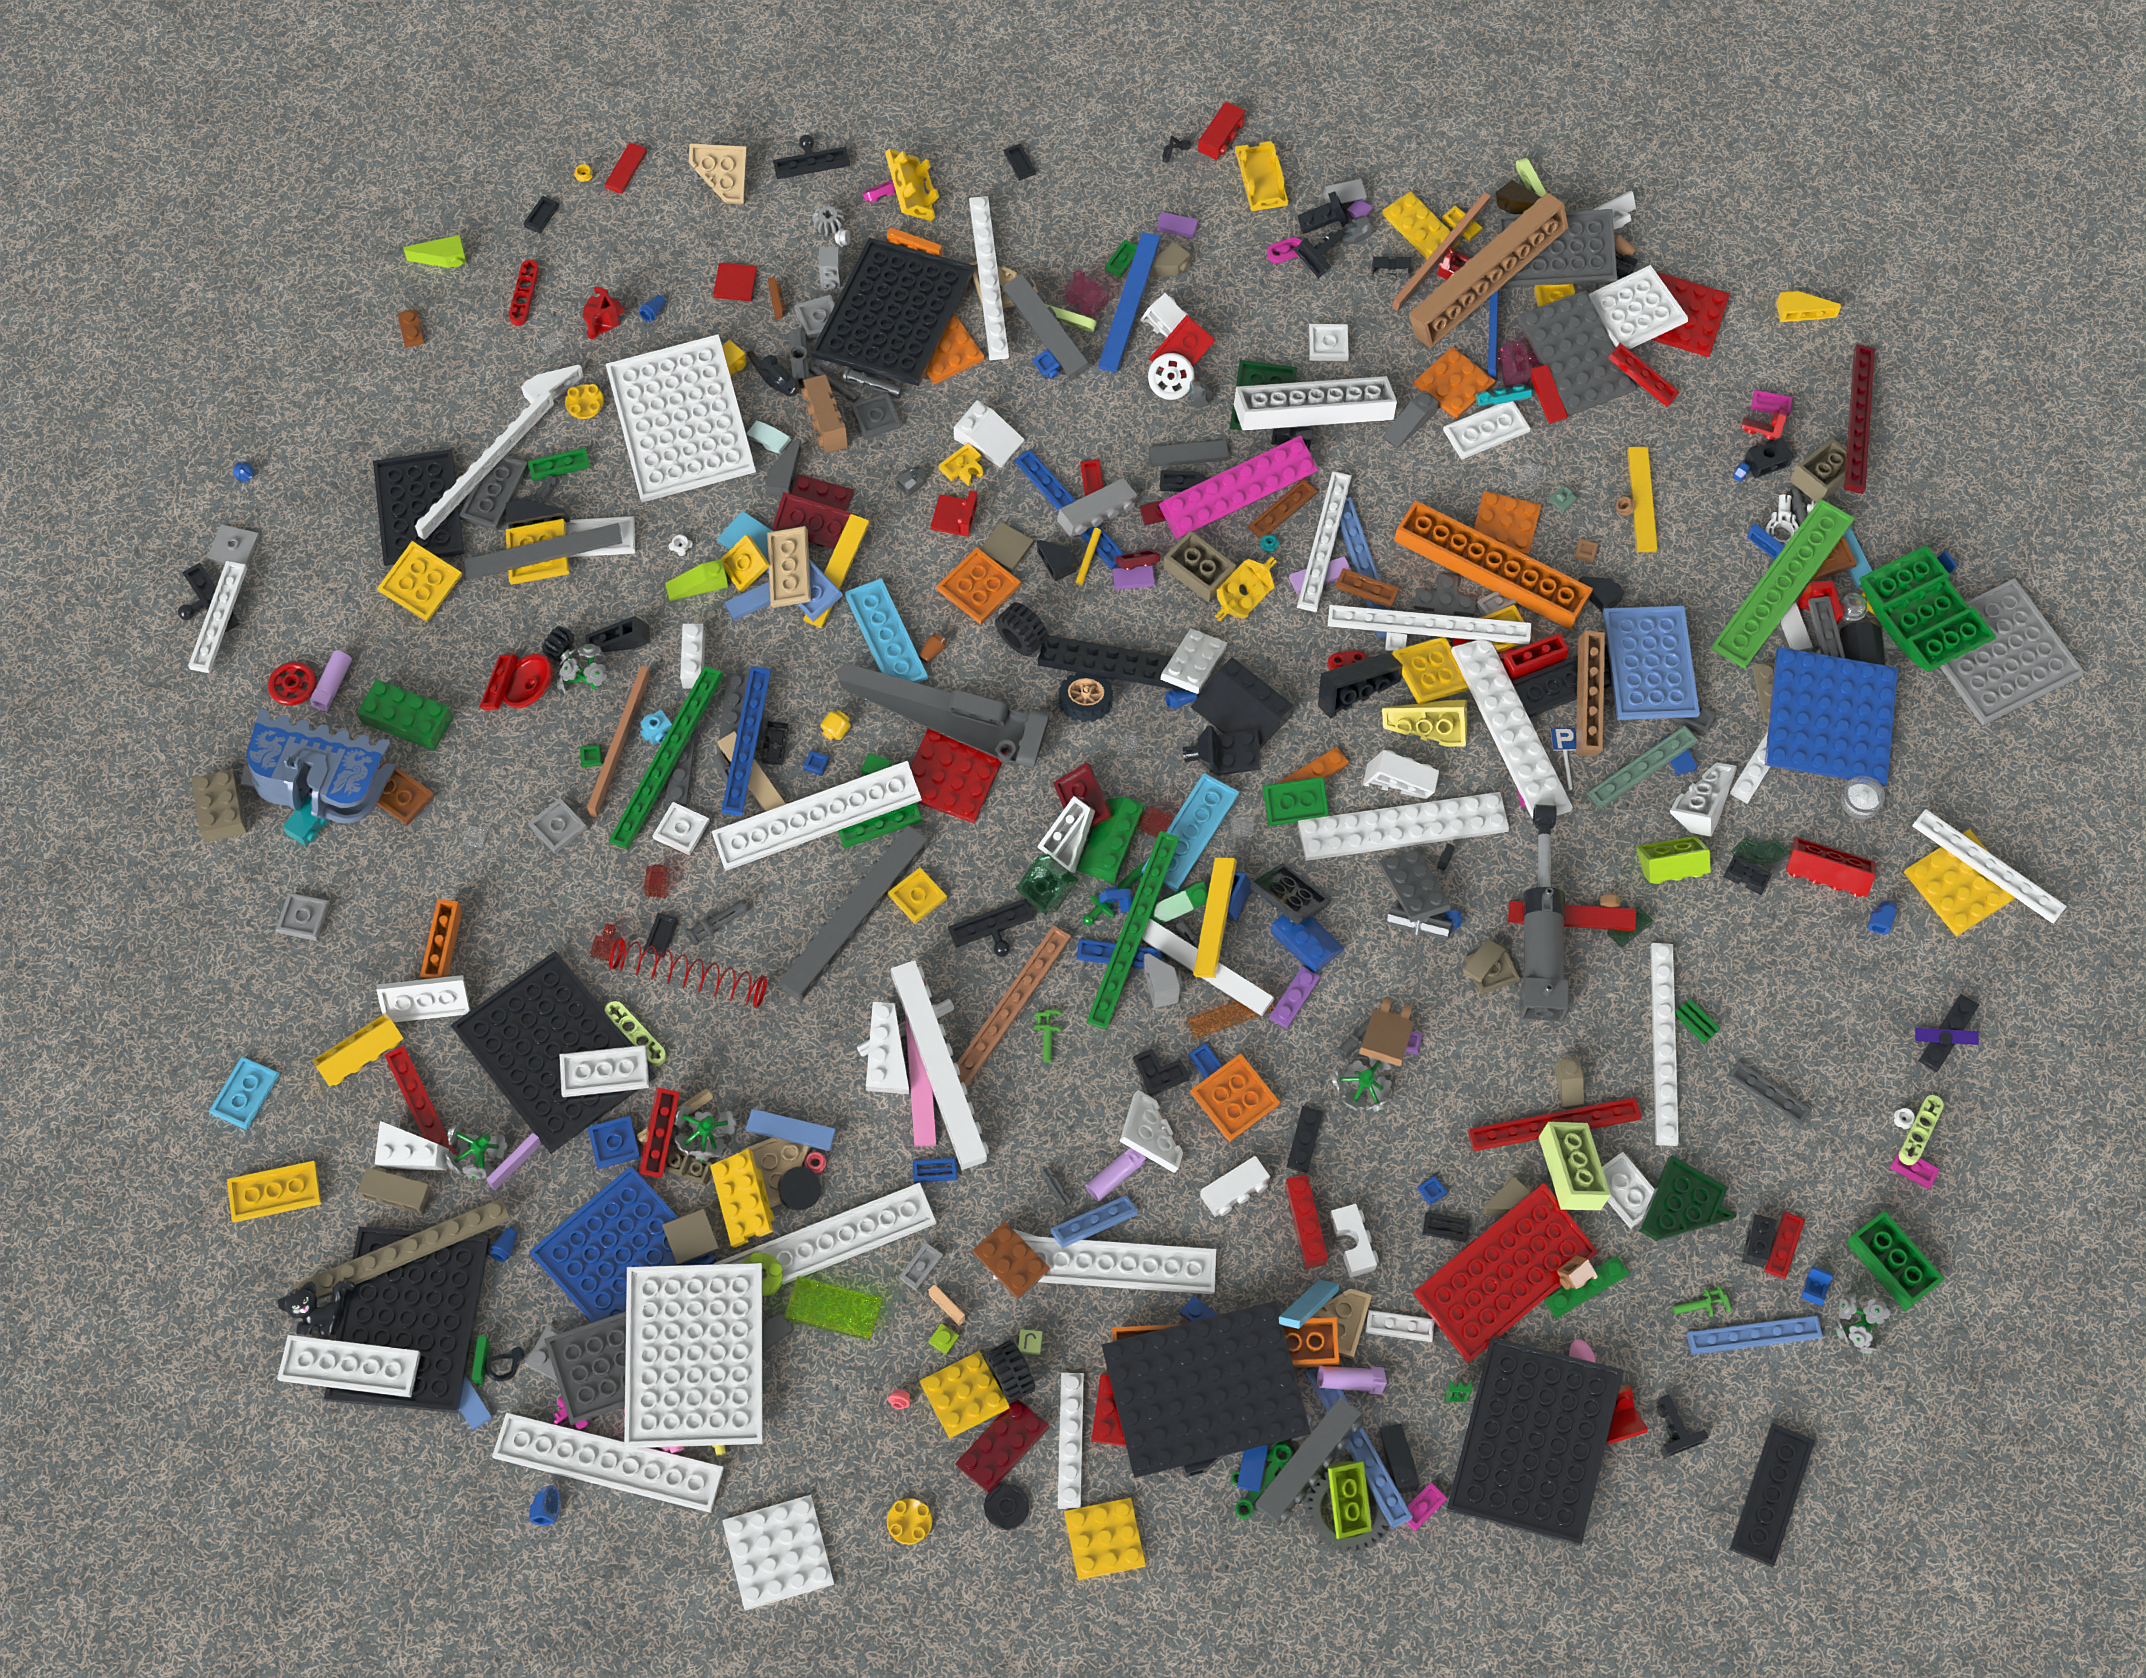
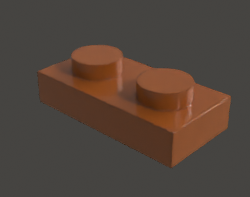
[768,277,786,319]
[398,309,424,348]

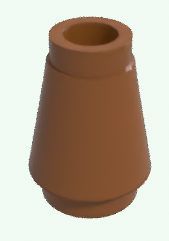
[918,633,947,663]

